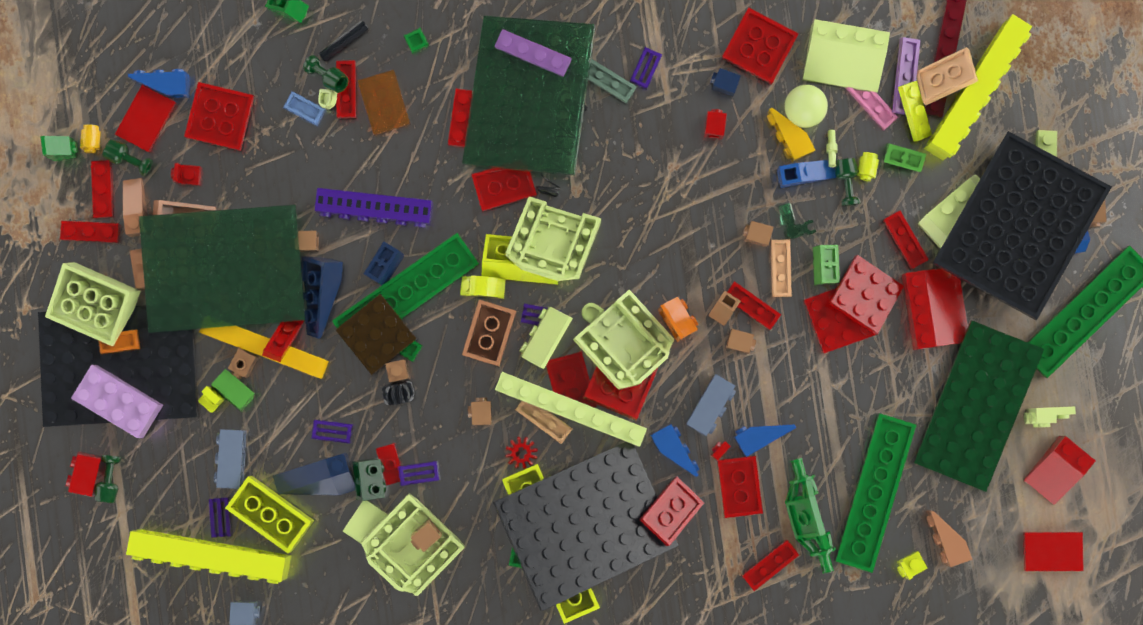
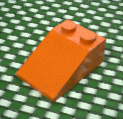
[657,297,698,342]

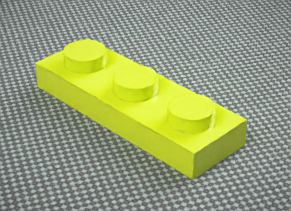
[898,81,932,142]

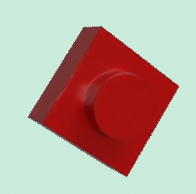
[711,441,731,460]

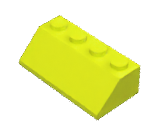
[481,234,558,285]

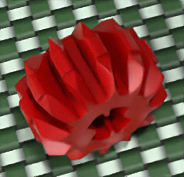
[505,437,538,469]

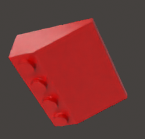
[901,268,968,350]

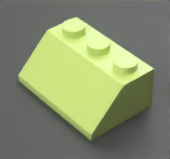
[519,307,573,369]

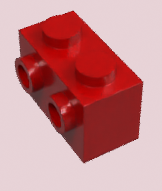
[65,452,101,497]

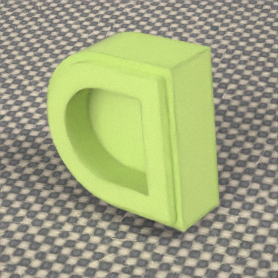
[318,89,337,109]
[582,303,604,324]

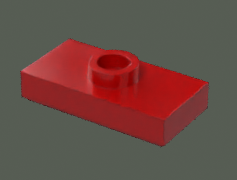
[376,443,405,486]

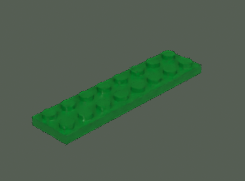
[332,233,480,328]
[1028,245,1143,378]
[834,413,916,573]

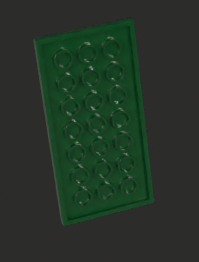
[913,320,1044,492]

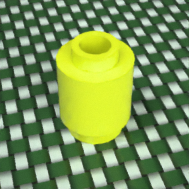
[858,152,879,181]

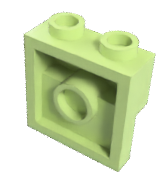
[1024,406,1076,428]

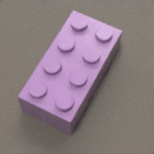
[71,365,163,438]

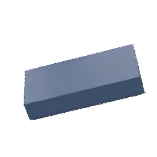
[283,91,326,126]

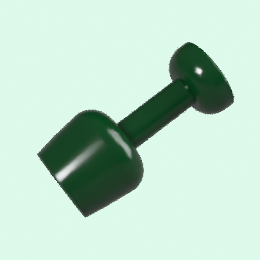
[303,55,349,93]
[102,139,153,177]
[835,158,861,206]
[95,455,121,503]

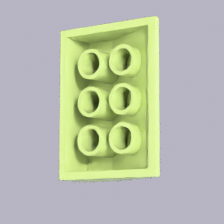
[802,19,890,93]
[45,262,141,346]

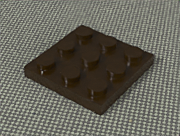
[335,294,417,375]

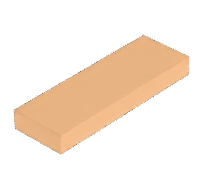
[770,239,792,297]
[515,401,572,444]

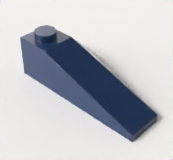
[300,256,343,339]
[273,453,355,496]

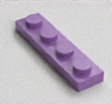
[495,29,572,77]
[892,37,920,115]

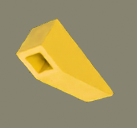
[767,108,815,163]

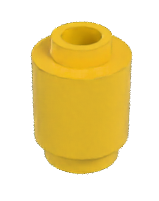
[80,124,101,153]

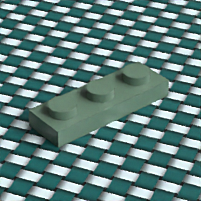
[578,57,637,104]

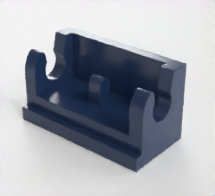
[363,241,405,285]

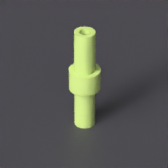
[826,130,838,167]

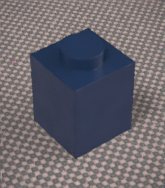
[710,68,741,97]

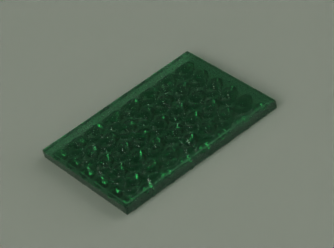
[462,16,596,176]
[139,205,305,333]

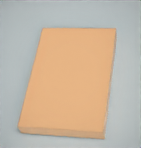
[917,47,978,105]

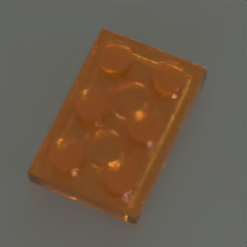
[357,70,411,136]

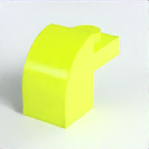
[460,276,506,299]

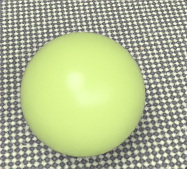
[784,85,828,128]

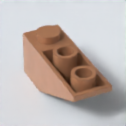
[926,510,973,567]

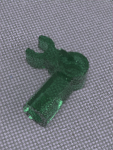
[778,203,816,240]

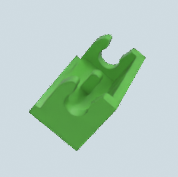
[883,143,926,172]
[813,245,840,285]
[211,369,255,412]

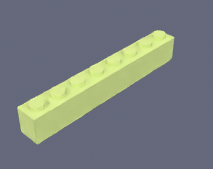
[495,372,647,447]

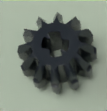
[382,381,415,405]

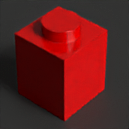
[704,109,727,139]

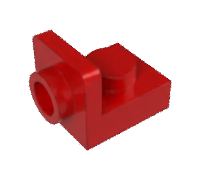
[171,163,202,186]

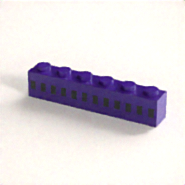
[314,188,433,228]

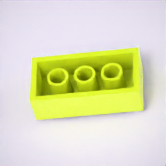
[225,476,315,554]

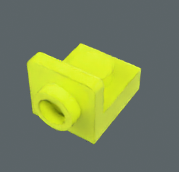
[198,386,225,413]
[897,551,928,580]

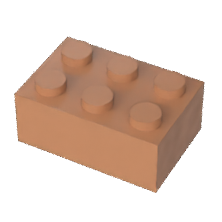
[462,300,517,367]

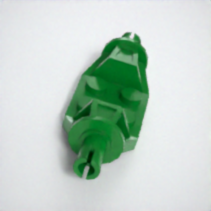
[785,458,836,574]

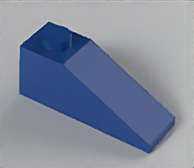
[733,424,796,457]

